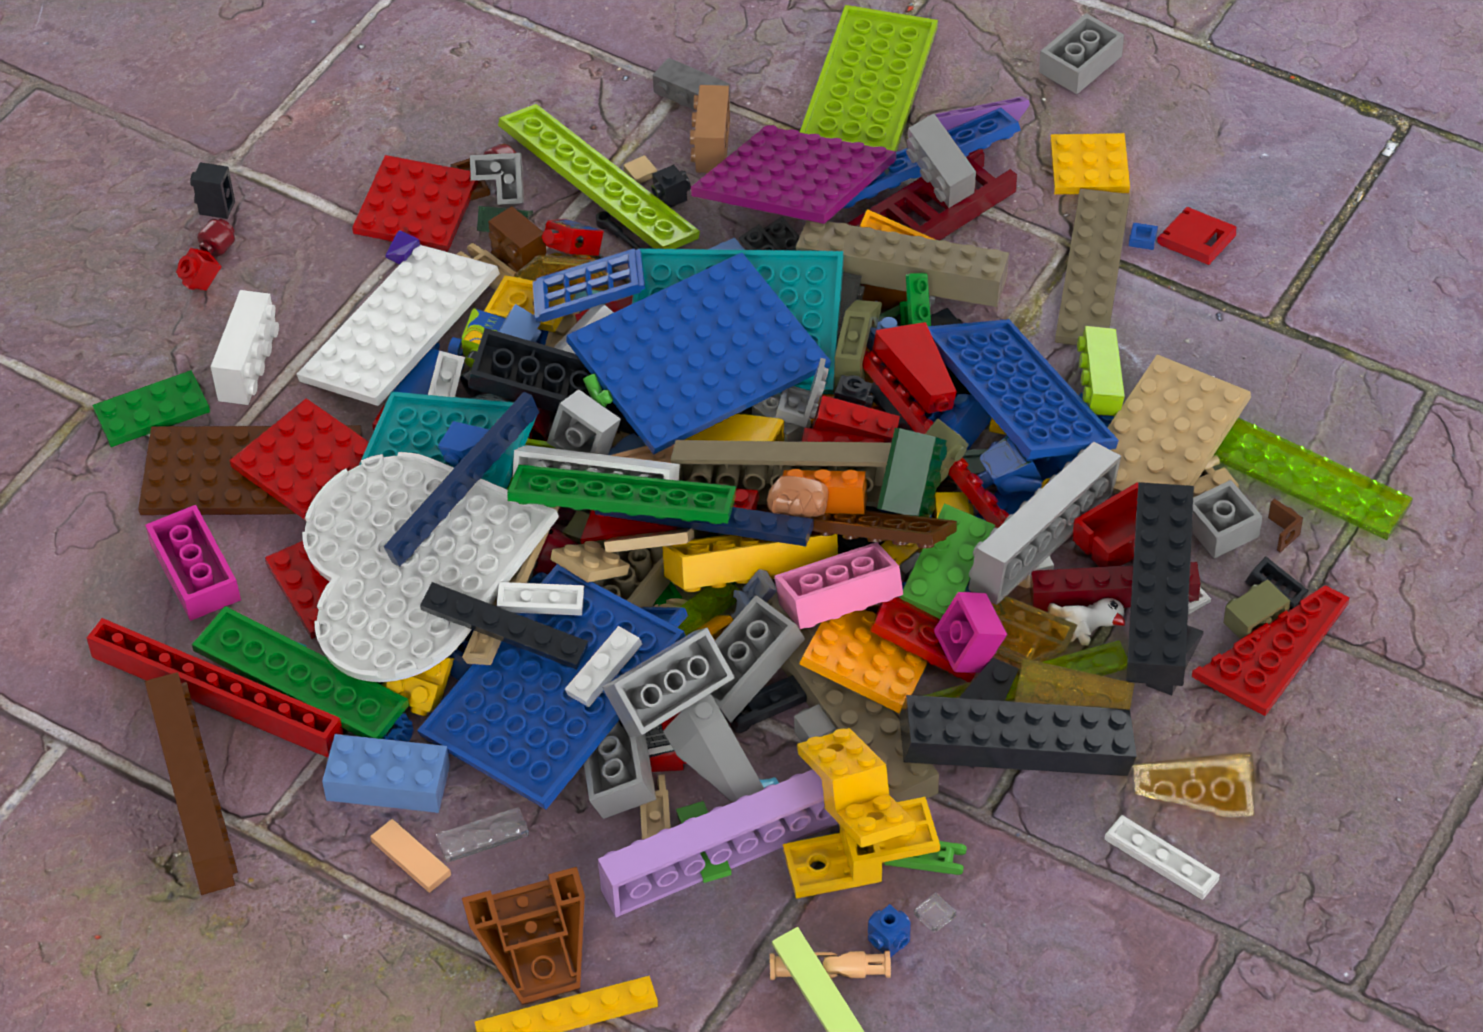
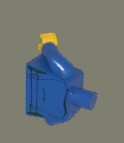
[977,436,1050,495]

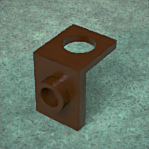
[1268,499,1303,553]

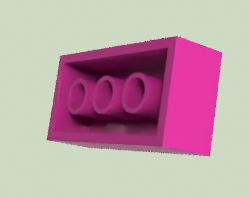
[145,505,241,621]

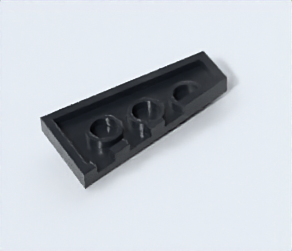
[959,657,1019,769]

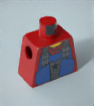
[542,219,604,256]

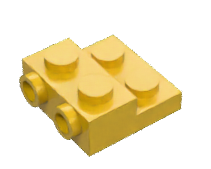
[382,657,454,716]

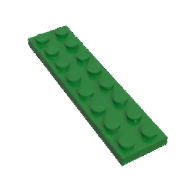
[507,465,736,524]
[192,606,409,739]

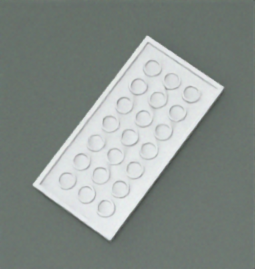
[297,245,500,406]

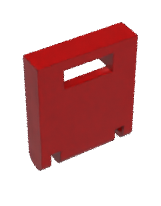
[1157,207,1236,265]

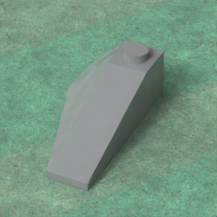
[663,694,764,803]

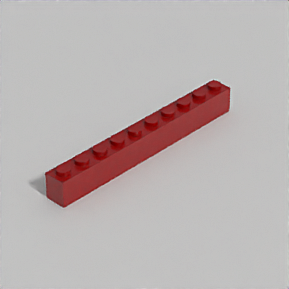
[86,618,344,758]

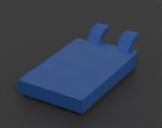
[393,337,464,395]

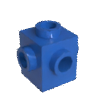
[868,904,911,958]

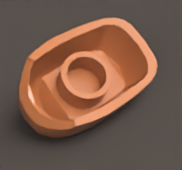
[767,476,828,518]

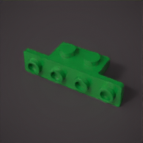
[900,273,931,327]

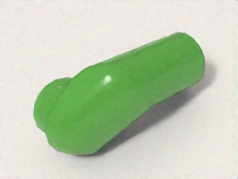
[583,374,613,407]

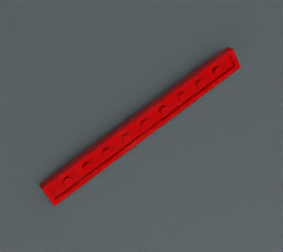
[862,350,1009,528]

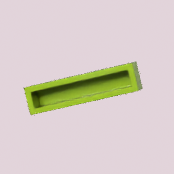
[1077,326,1125,416]

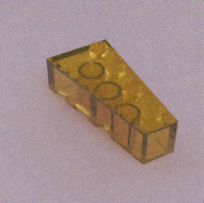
[1012,658,1135,709]

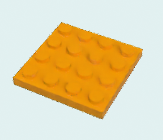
[799,609,928,714]

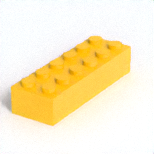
[663,531,838,592]

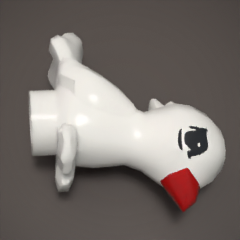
[1048,598,1125,646]

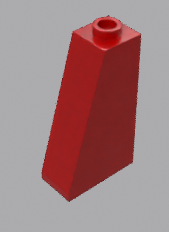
[873,322,956,413]

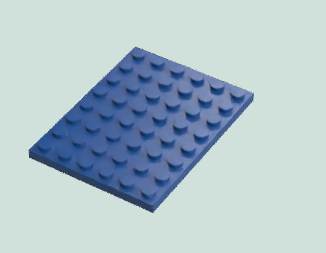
[566,253,831,455]
[417,564,686,810]

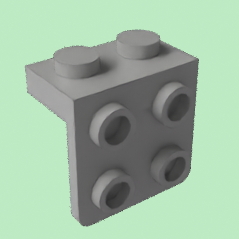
[775,358,829,428]

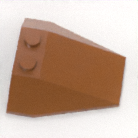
[462,867,585,1005]

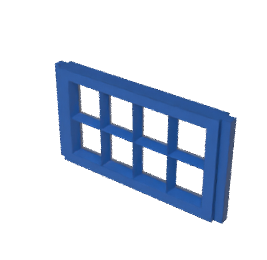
[533,249,645,322]

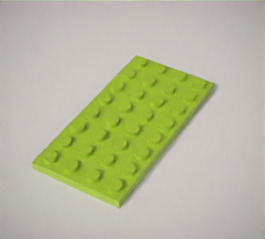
[800,5,938,152]

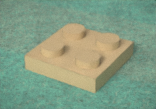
[551,541,630,582]

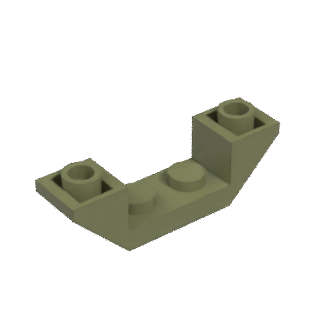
[834,300,882,393]

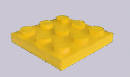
[1050,133,1130,194]

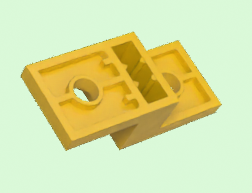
[797,728,916,848]
[783,797,940,899]

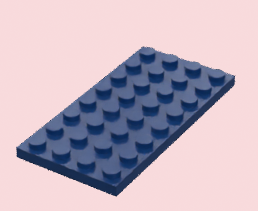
[928,319,1119,459]

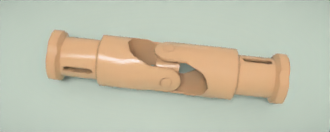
[770,950,891,980]

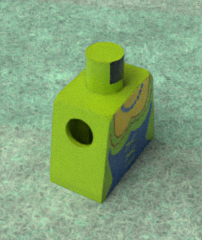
[461,308,505,368]

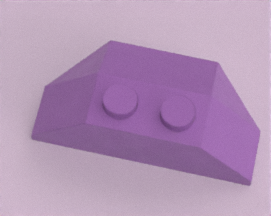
[928,96,1030,131]

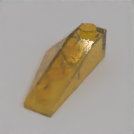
[1133,752,1255,817]

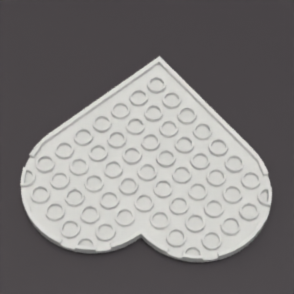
[302,452,559,682]

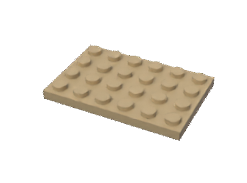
[1108,355,1251,494]

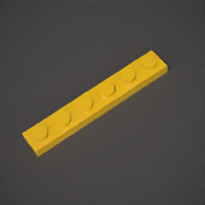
[474,975,658,1032]

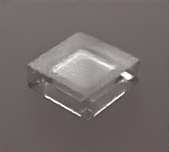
[914,892,956,933]

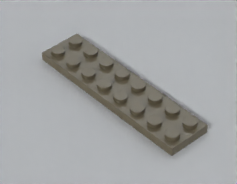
[1055,188,1130,345]

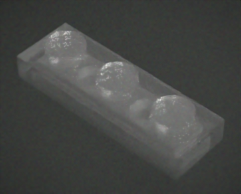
[436,807,529,863]

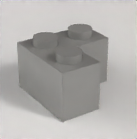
[470,153,524,205]

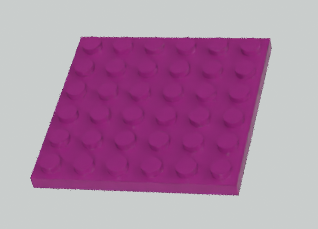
[691,125,896,224]

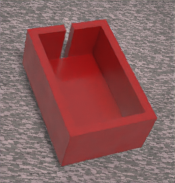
[1072,482,1138,567]

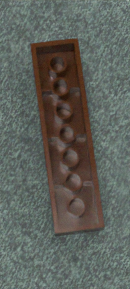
[144,672,238,895]

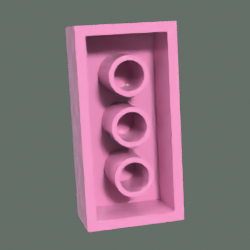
[775,542,903,629]

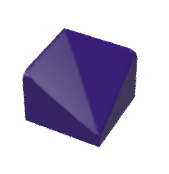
[385,230,420,264]

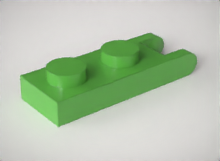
[884,841,967,875]

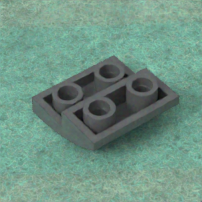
[739,216,800,251]

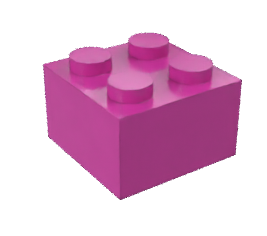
[934,592,1007,673]

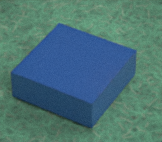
[1129,222,1158,250]

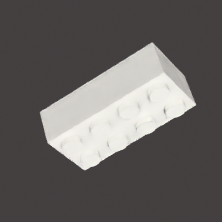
[211,290,279,405]

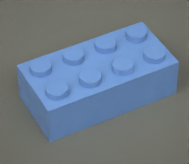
[322,734,450,813]

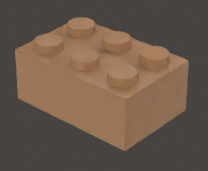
[690,85,730,173]

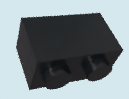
[190,162,235,219]

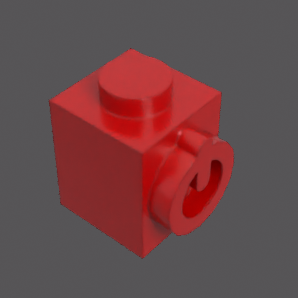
[176,248,222,291]

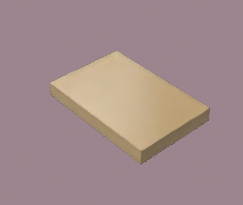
[604,528,694,553]

